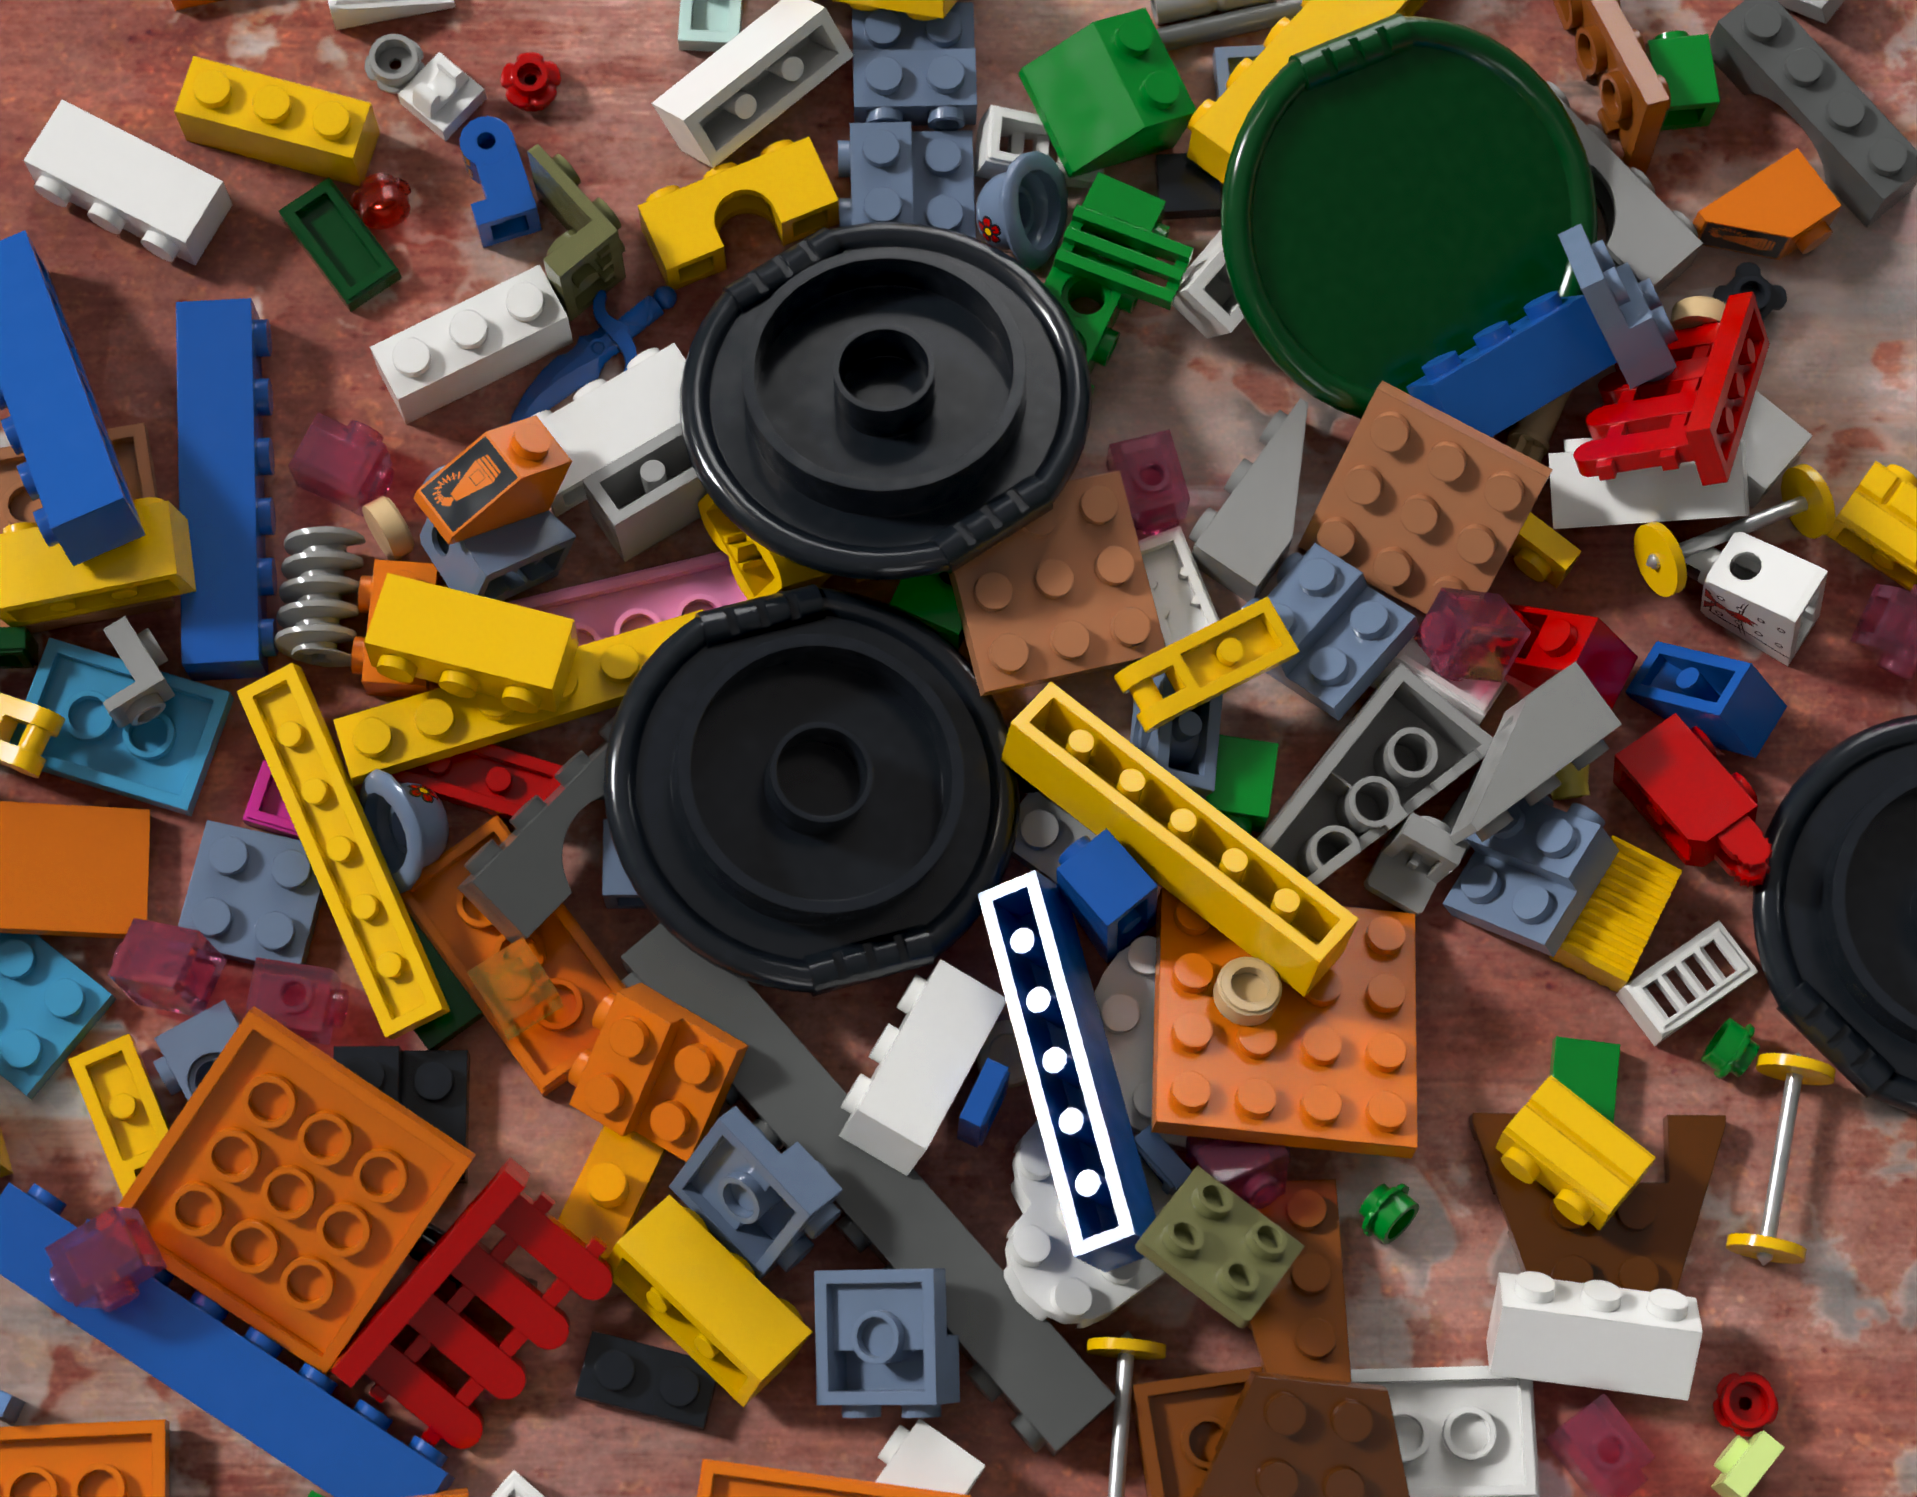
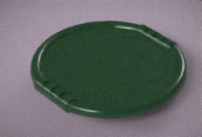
[1221,13,1598,419]

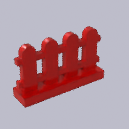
[1573,291,1770,486]
[331,1157,613,1449]

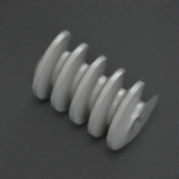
[274,526,366,667]

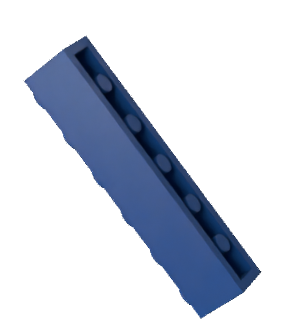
[0,230,145,566]
[176,298,278,681]
[978,870,1156,1273]

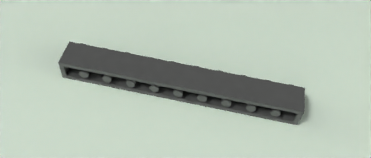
[621,923,1116,1457]

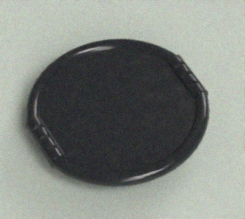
[680,222,1092,580]
[604,584,1020,997]
[1752,714,1917,1114]

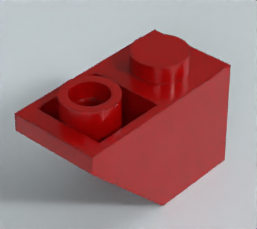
[1477,603,1638,710]

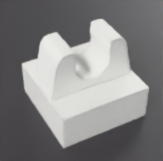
[398,52,487,141]

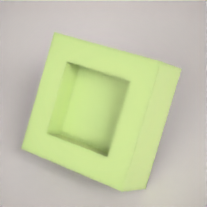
[1711,1430,1785,1497]

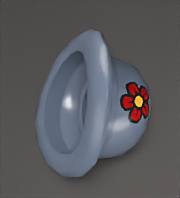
[976,151,1069,270]
[359,769,449,894]

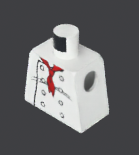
[1684,532,1828,666]

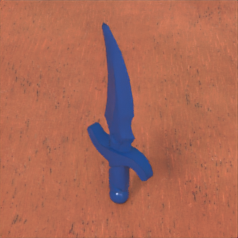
[509,286,677,424]

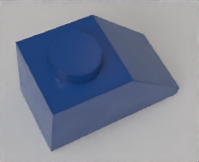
[1625,641,1787,758]
[1056,828,1158,964]

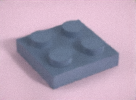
[173,820,324,975]

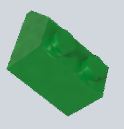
[1018,7,1197,178]

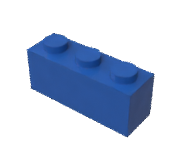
[1406,291,1617,437]

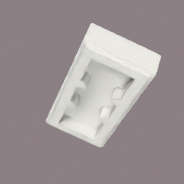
[1138,526,1219,646]

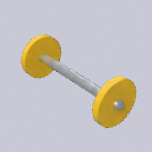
[1634,464,1835,597]
[1726,1052,1836,1266]
[1086,1331,1167,1497]

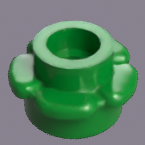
[1701,1018,1760,1079]
[1359,1183,1419,1244]

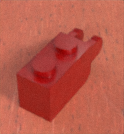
[1613,713,1773,888]

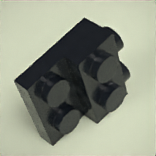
[333,1046,470,1184]

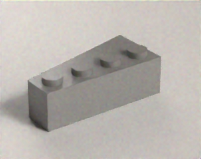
[1256,664,1493,885]

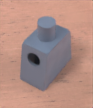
[420,465,576,601]

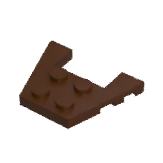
[1469,1113,1726,1292]
[1193,1371,1410,1497]

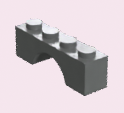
[1709,0,1917,228]
[457,714,616,943]

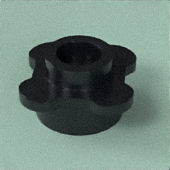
[1712,262,1787,323]

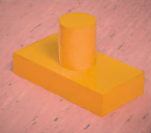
[558,1126,667,1260]

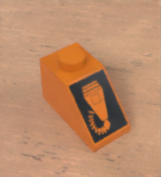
[1693,148,1842,260]
[413,415,572,545]

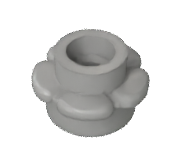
[365,34,425,94]

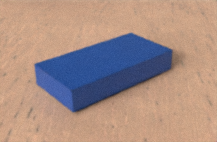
[957,1058,1010,1148]

